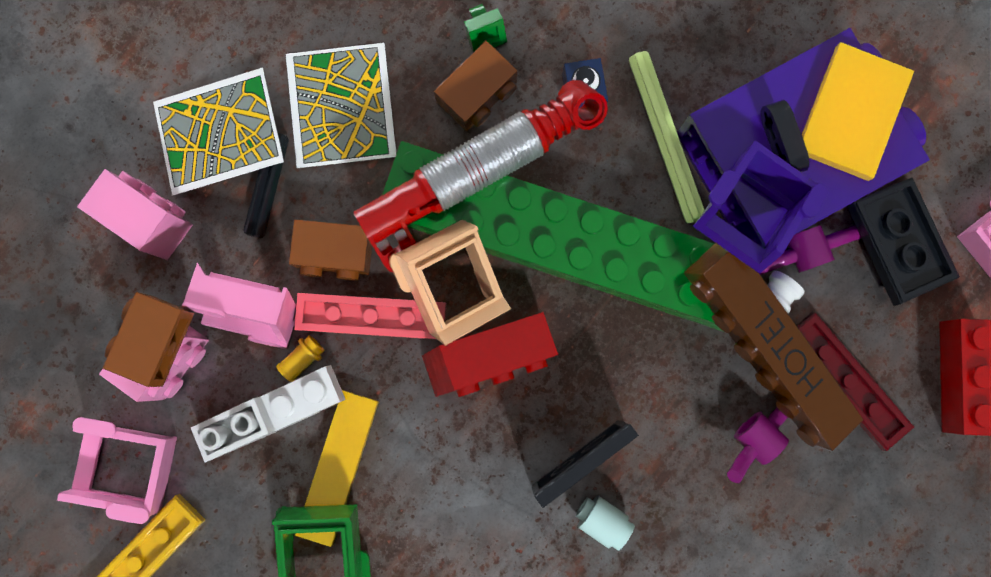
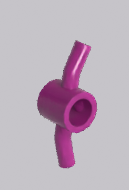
[760,225,861,275]
[727,407,789,483]

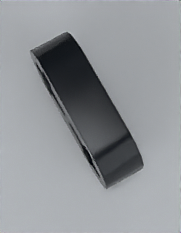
[761,100,810,172]

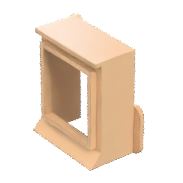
[389,220,511,346]

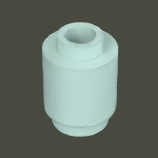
[575,495,635,551]

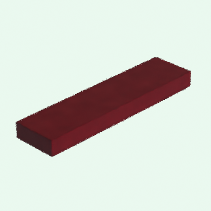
[796,312,914,451]

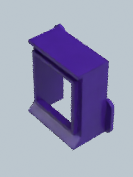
[693,140,829,274]

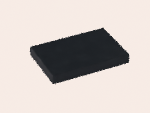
[847,177,960,306]
[532,420,639,508]

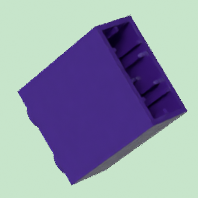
[677,28,930,248]

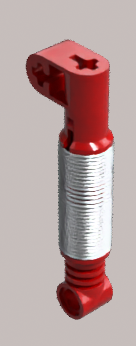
[353,80,608,272]

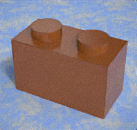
[434,41,517,132]
[289,219,372,280]
[102,292,195,387]

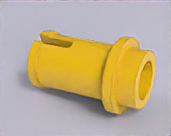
[276,335,325,382]

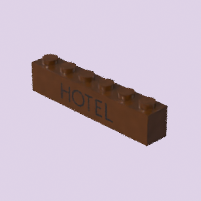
[684,243,863,451]

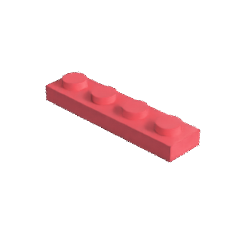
[294,293,447,340]

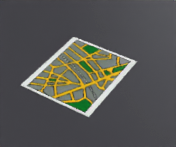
[286,43,396,168]
[153,67,284,196]

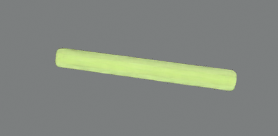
[629,51,705,223]

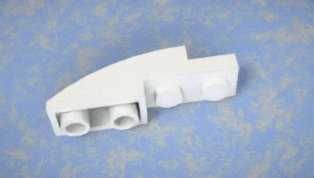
[191,365,346,462]

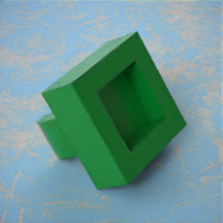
[464,4,507,53]

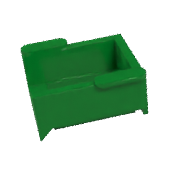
[272,504,371,577]

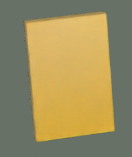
[802,42,914,181]

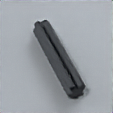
[243,132,289,238]

